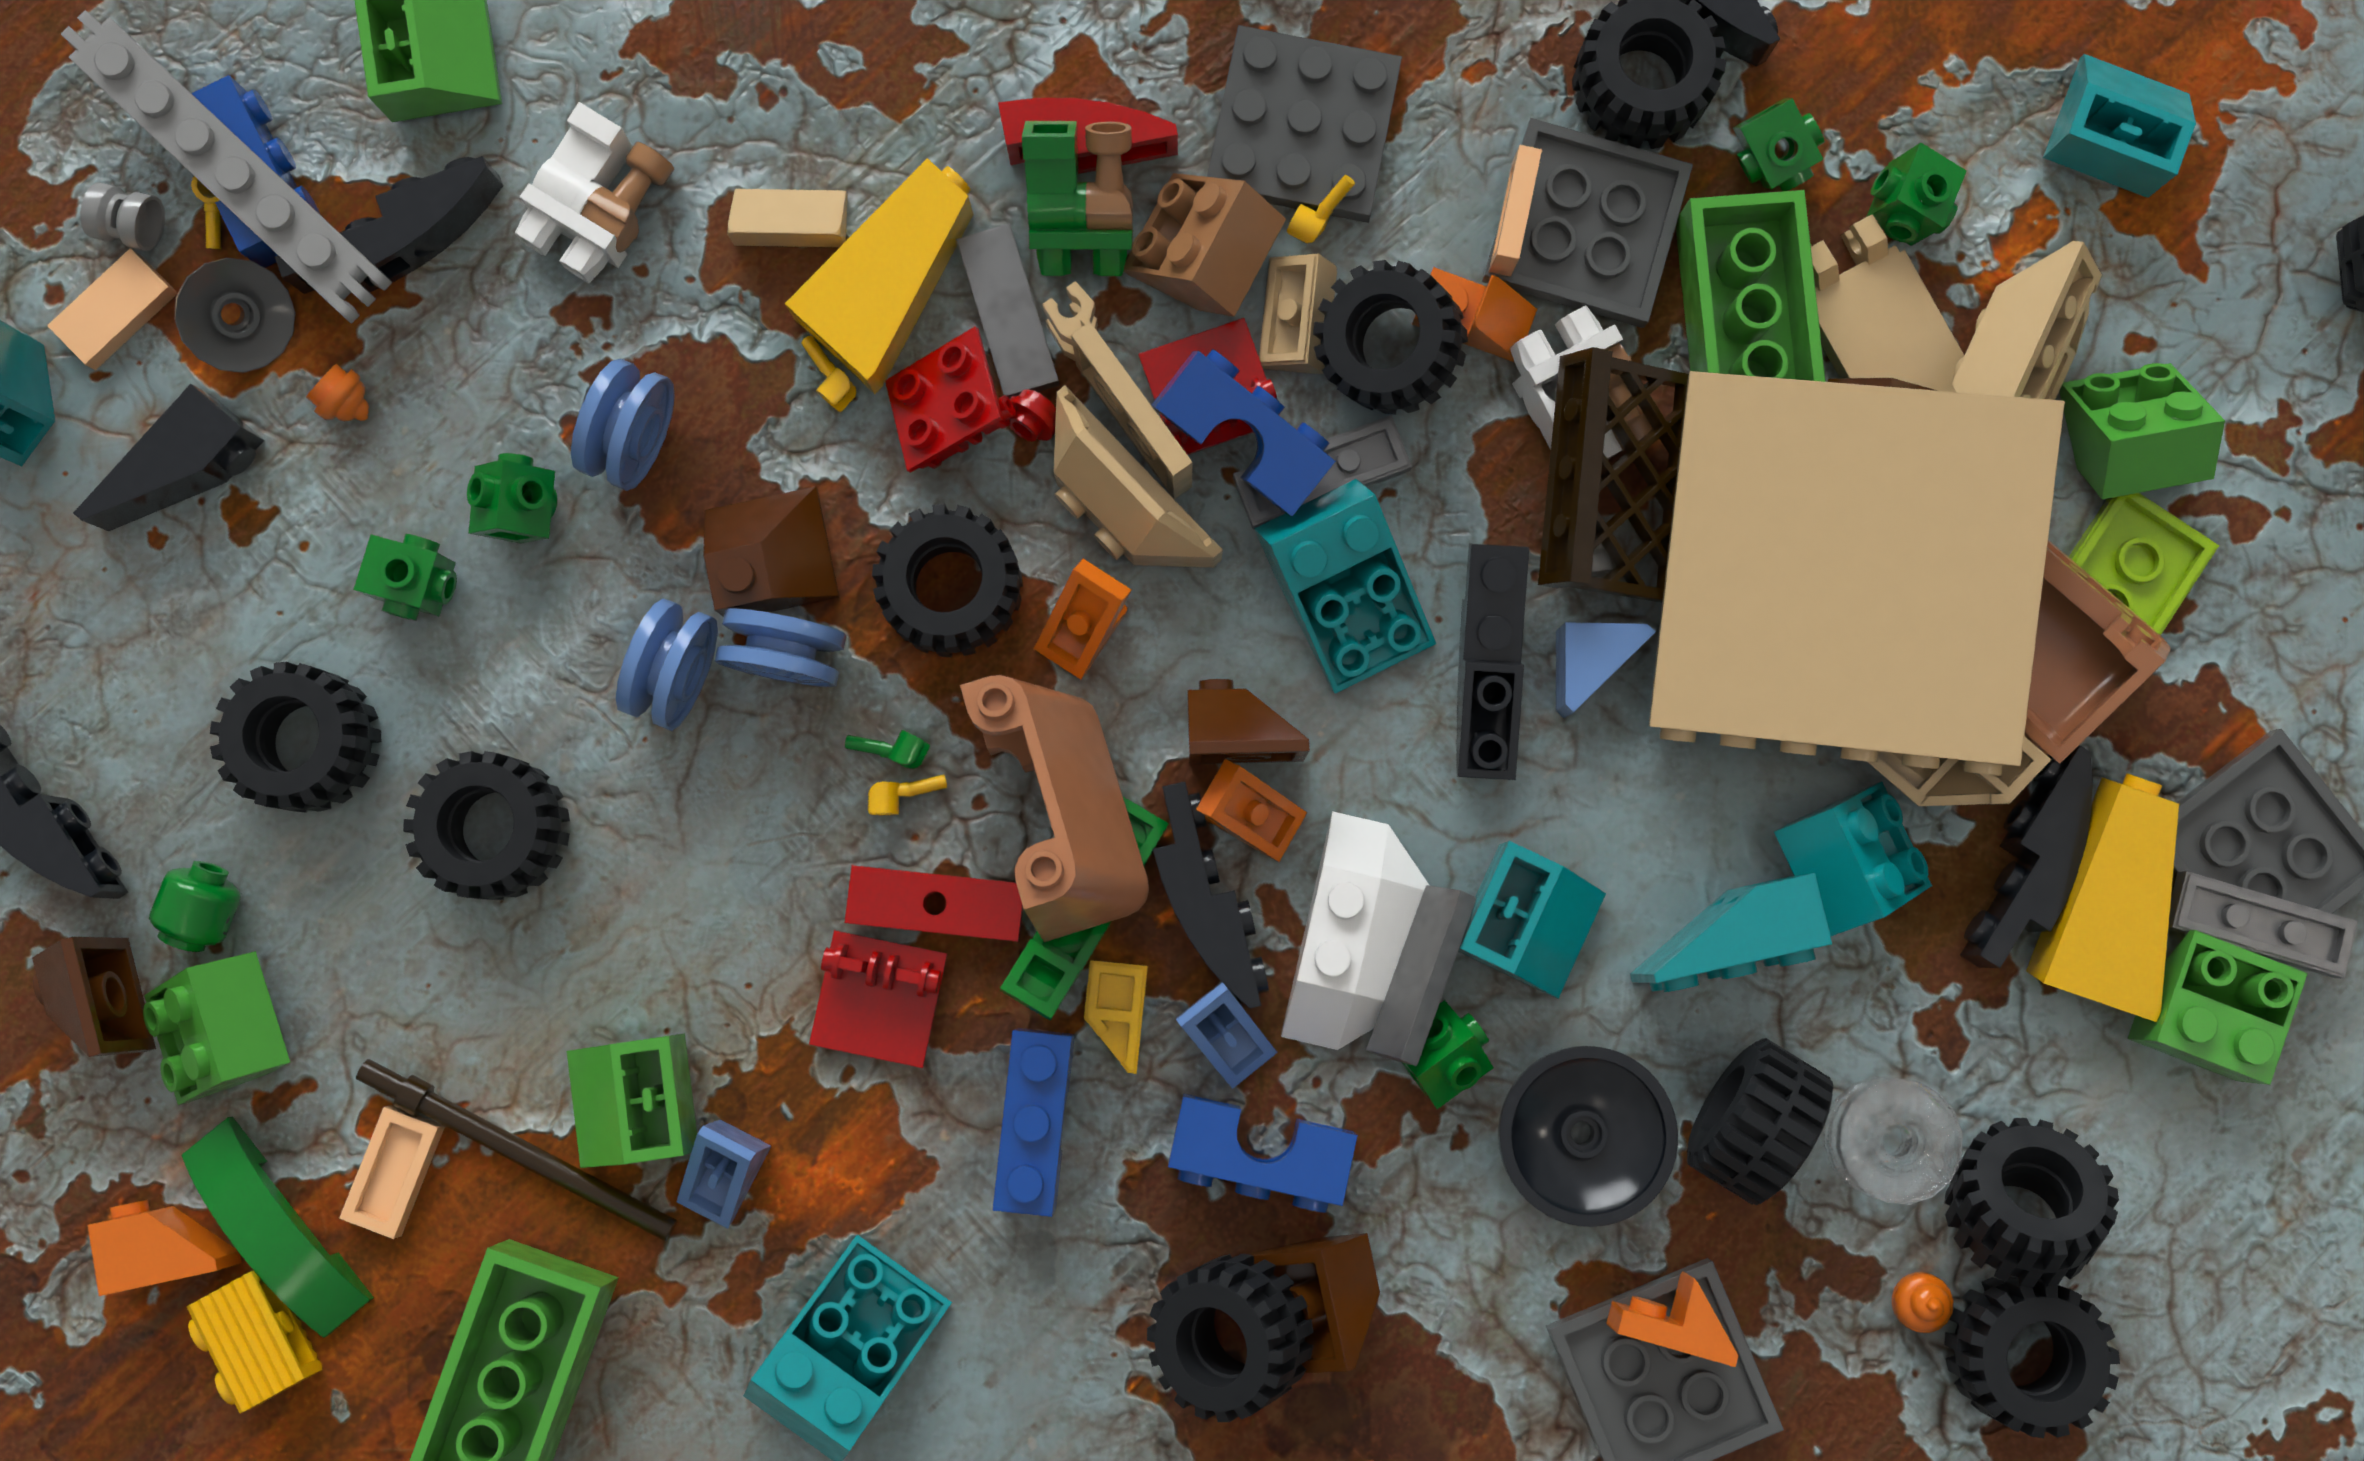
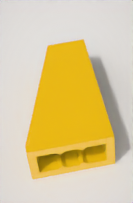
[785,158,974,394]
[2026,773,2179,1022]

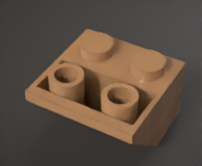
[1124,173,1286,317]

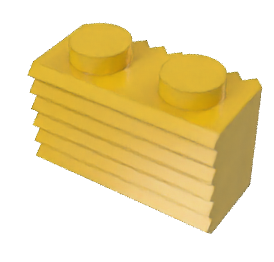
[187,1271,323,1414]

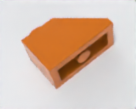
[87,1199,242,1296]

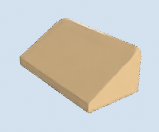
[727,189,848,247]
[1259,254,1337,374]

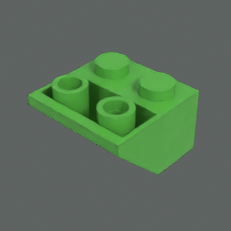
[354,0,502,122]
[2060,363,2225,499]
[2127,930,2308,1085]
[143,951,290,1106]
[567,1033,697,1168]

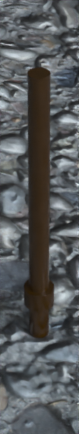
[356,1059,678,1241]

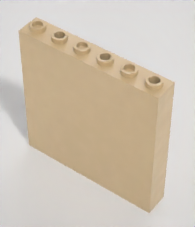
[1649,371,2065,776]

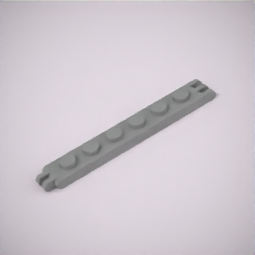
[61,10,392,323]

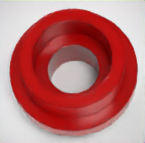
[1009,389,1056,442]

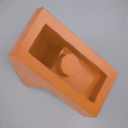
[1412,267,1537,363]
[1034,558,1132,680]
[1196,759,1307,862]
[1606,1271,1739,1367]

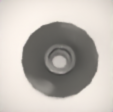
[174,258,295,373]

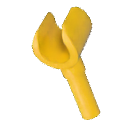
[1287,175,1355,243]
[191,176,221,249]
[801,336,857,412]
[868,774,947,815]

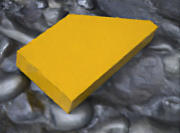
[1084,960,1148,1074]

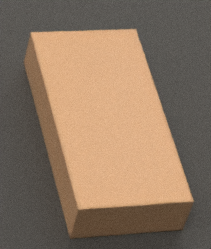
[1489,145,1542,277]
[47,248,178,370]
[339,1105,445,1239]

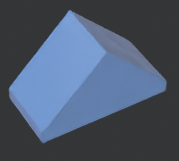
[1556,622,1655,718]
[1176,982,1278,1089]
[676,1120,771,1229]

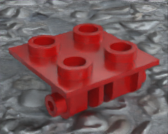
[1138,318,1280,455]
[885,326,1016,473]
[809,930,948,1068]

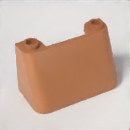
[2024,540,2171,763]
[960,675,1149,942]

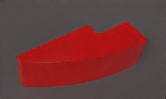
[998,98,1178,174]

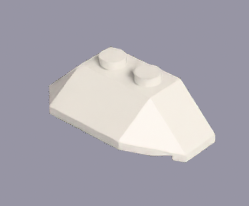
[1281,811,1430,1050]

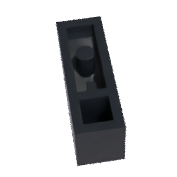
[73,384,265,531]

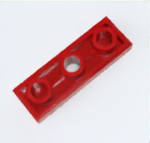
[844,865,1023,942]

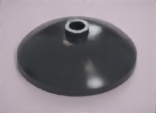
[1498,1046,1678,1227]

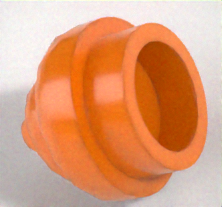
[306,364,369,422]
[1892,1272,1954,1333]

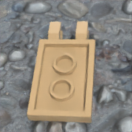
[1811,214,1964,392]
[1042,281,1193,500]

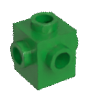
[1733,98,1825,191]
[1866,142,1967,246]
[467,453,557,544]
[353,534,457,621]
[1401,1000,1494,1109]

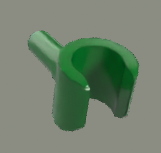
[845,730,930,769]

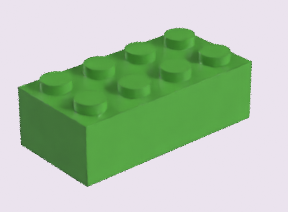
[1676,190,1825,382]
[410,1239,619,1461]

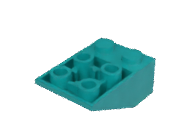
[1254,479,1436,694]
[1630,873,1832,992]
[743,1235,952,1461]

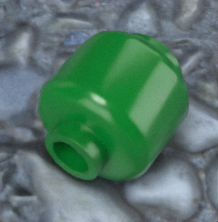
[149,861,241,952]

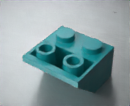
[2043,54,2196,198]
[0,320,55,466]
[1774,781,1932,936]
[1458,841,1606,999]

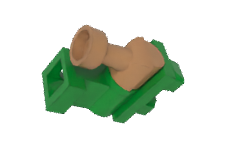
[1022,121,1133,276]

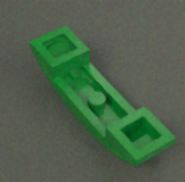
[999,797,1169,1021]
[181,1116,374,1338]

